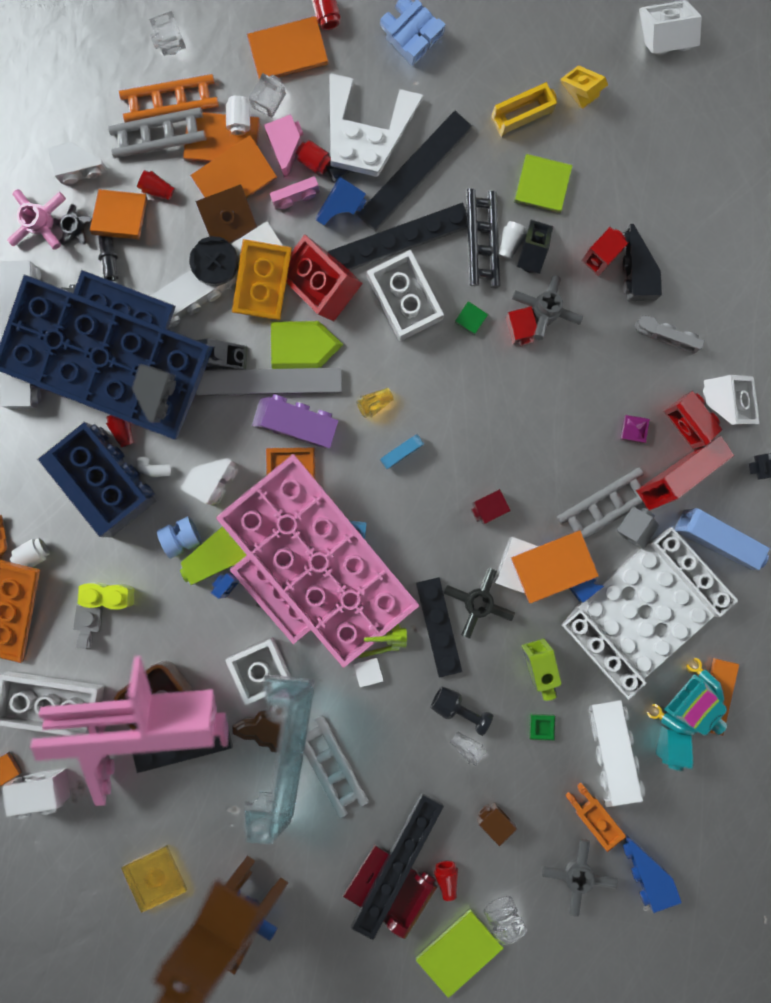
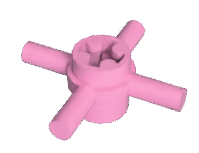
[7,189,66,250]

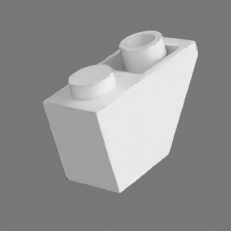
[48,142,107,184]

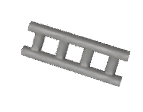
[108,107,207,159]
[556,467,644,539]
[293,715,369,818]

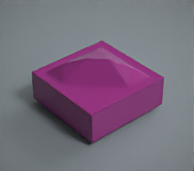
[621,415,650,443]

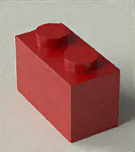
[581,227,628,277]

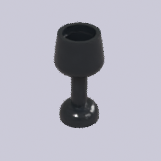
[430,686,494,736]

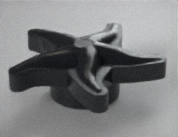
[53,204,92,245]

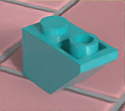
[655,726,693,771]

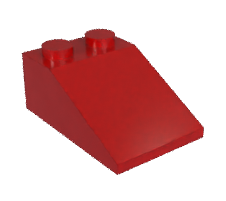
[286,234,363,322]

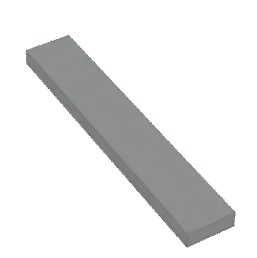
[197,368,342,396]

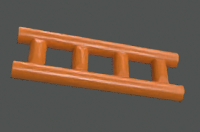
[119,74,219,123]

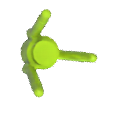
[355,624,407,659]

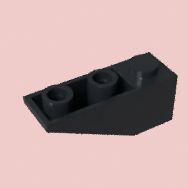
[622,224,662,301]

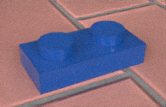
[211,573,239,599]

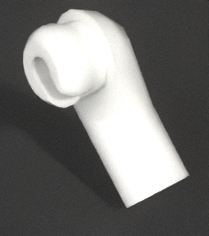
[135,457,171,477]

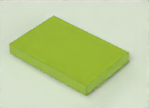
[416,909,504,998]

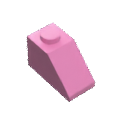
[264,114,303,177]

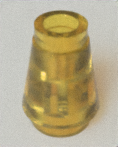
[356,388,394,418]

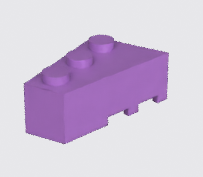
[252,394,338,448]

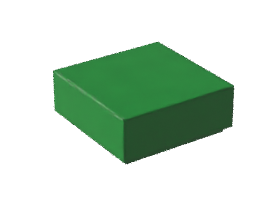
[454,301,488,335]
[529,714,555,740]

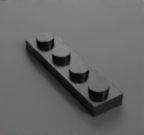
[416,577,462,678]
[132,732,233,773]

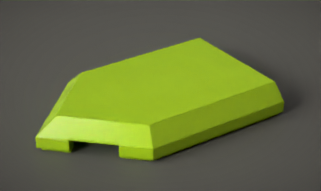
[271,321,343,369]

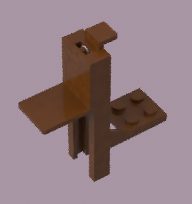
[153,855,289,1003]

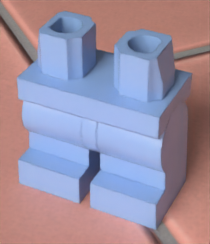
[380,0,446,66]

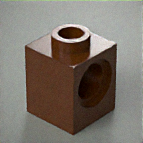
[477,802,517,847]

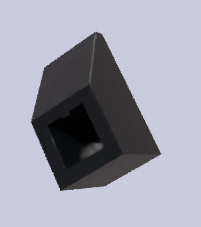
[197,338,247,370]

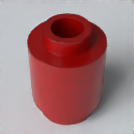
[312,0,341,30]
[296,140,331,175]

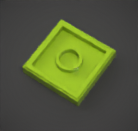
[514,154,572,213]

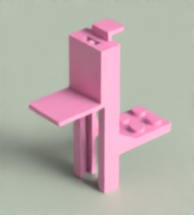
[30,656,229,806]

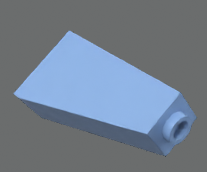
[674,508,770,570]

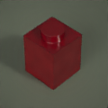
[471,489,511,524]

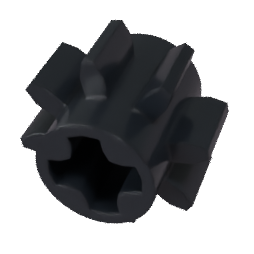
[749,453,771,480]

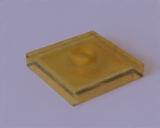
[121,845,187,913]

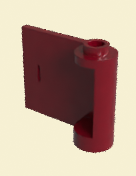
[343,845,438,939]

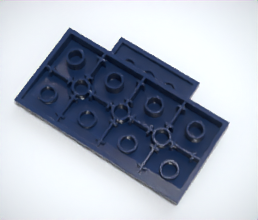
[0,270,213,440]

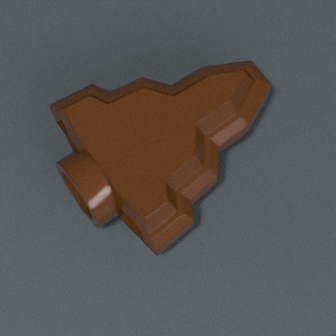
[232,703,292,753]

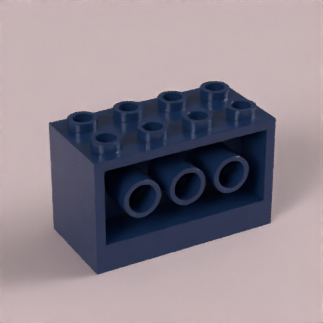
[37,422,157,538]

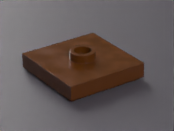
[195,184,257,242]

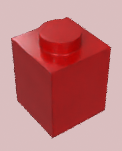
[506,306,537,346]

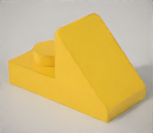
[560,65,608,108]

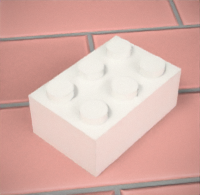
[367,249,444,342]

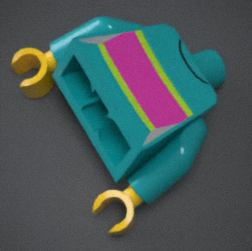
[647,658,727,736]

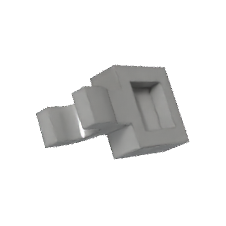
[73,605,103,649]

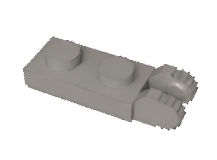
[635,315,705,353]

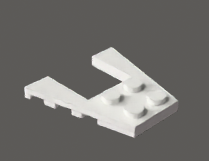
[329,73,423,177]

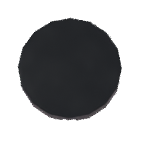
[189,236,239,286]

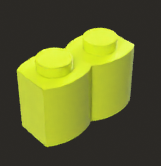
[77,582,135,610]

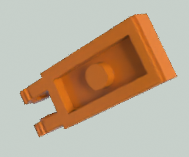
[565,782,626,852]

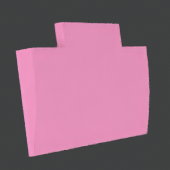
[216,454,419,668]

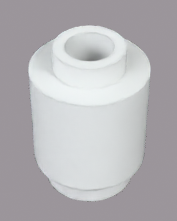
[226,96,250,135]
[10,538,50,567]

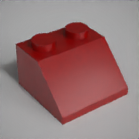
[663,391,723,449]

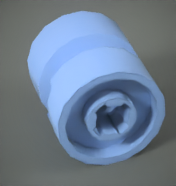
[157,516,202,559]

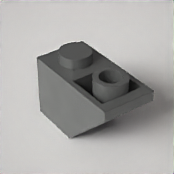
[132,364,176,423]

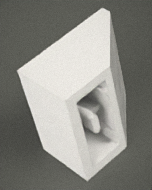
[180,458,238,506]

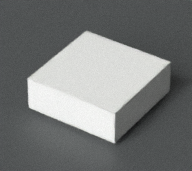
[354,657,384,688]

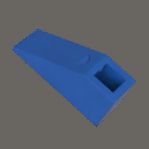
[622,834,682,913]

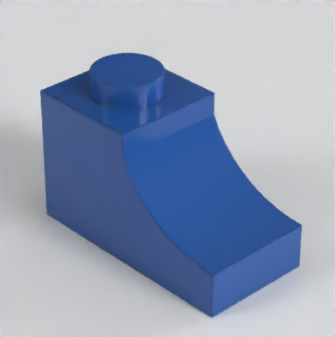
[315,177,366,226]

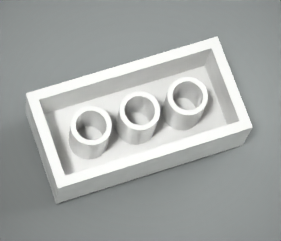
[0,671,105,736]

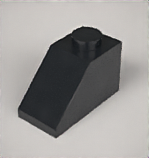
[517,220,553,274]

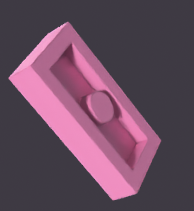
[270,176,320,209]

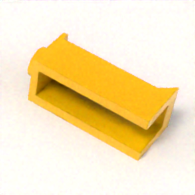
[491,82,557,137]

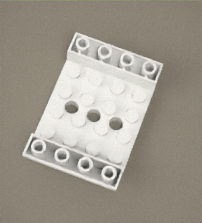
[562,527,738,700]

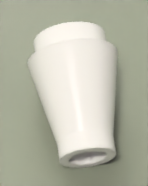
[499,221,526,260]

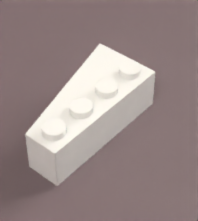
[589,700,645,807]

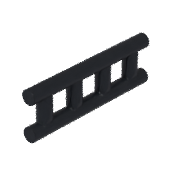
[466,188,500,288]

